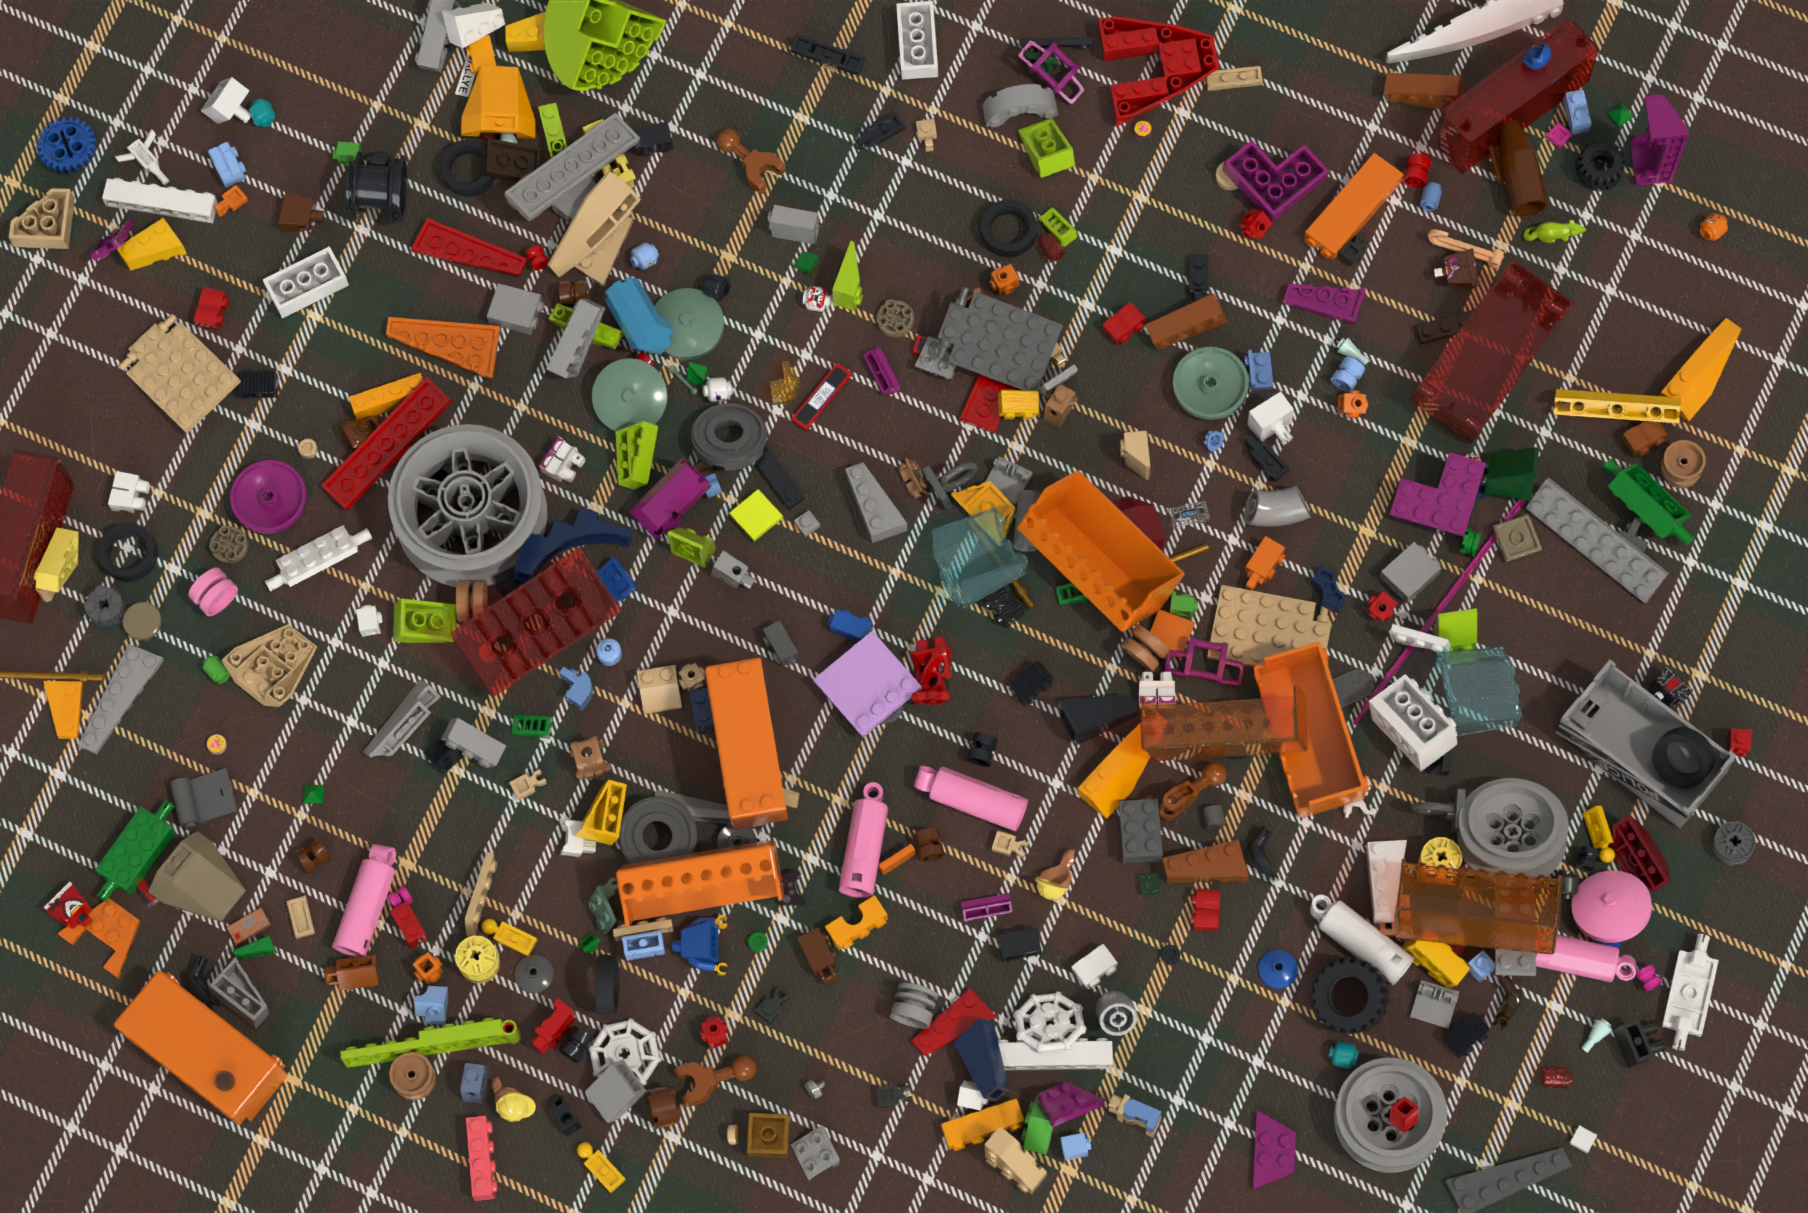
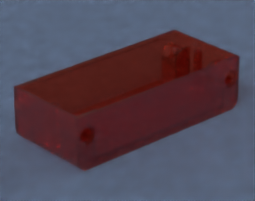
[1437,20,1599,174]
[1410,259,1574,444]

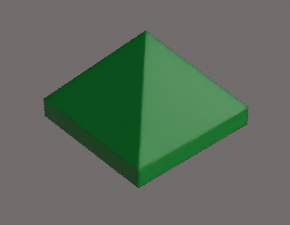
[1607,103,1634,127]
[303,785,324,804]
[577,933,600,953]

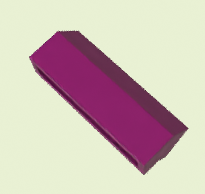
[863,347,900,395]
[961,893,1013,921]

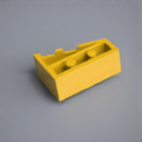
[506,12,546,52]
[575,780,627,845]

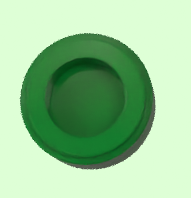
[748,932,768,953]

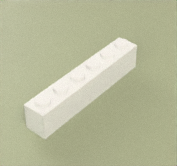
[102,178,218,223]
[998,1038,1113,1071]

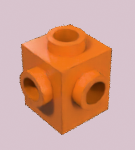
[989,264,1019,296]
[1338,391,1368,418]
[413,952,443,985]

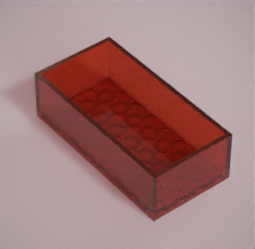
[0,449,75,624]

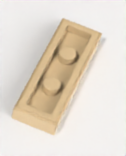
[1206,66,1263,91]

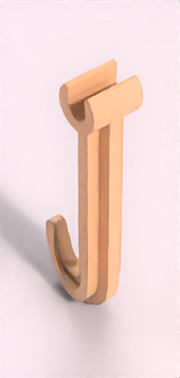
[1428,229,1504,269]

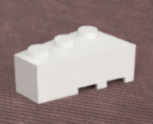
[442,3,505,48]

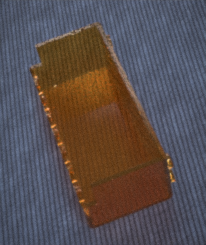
[1140,686,1308,761]
[1395,859,1563,955]

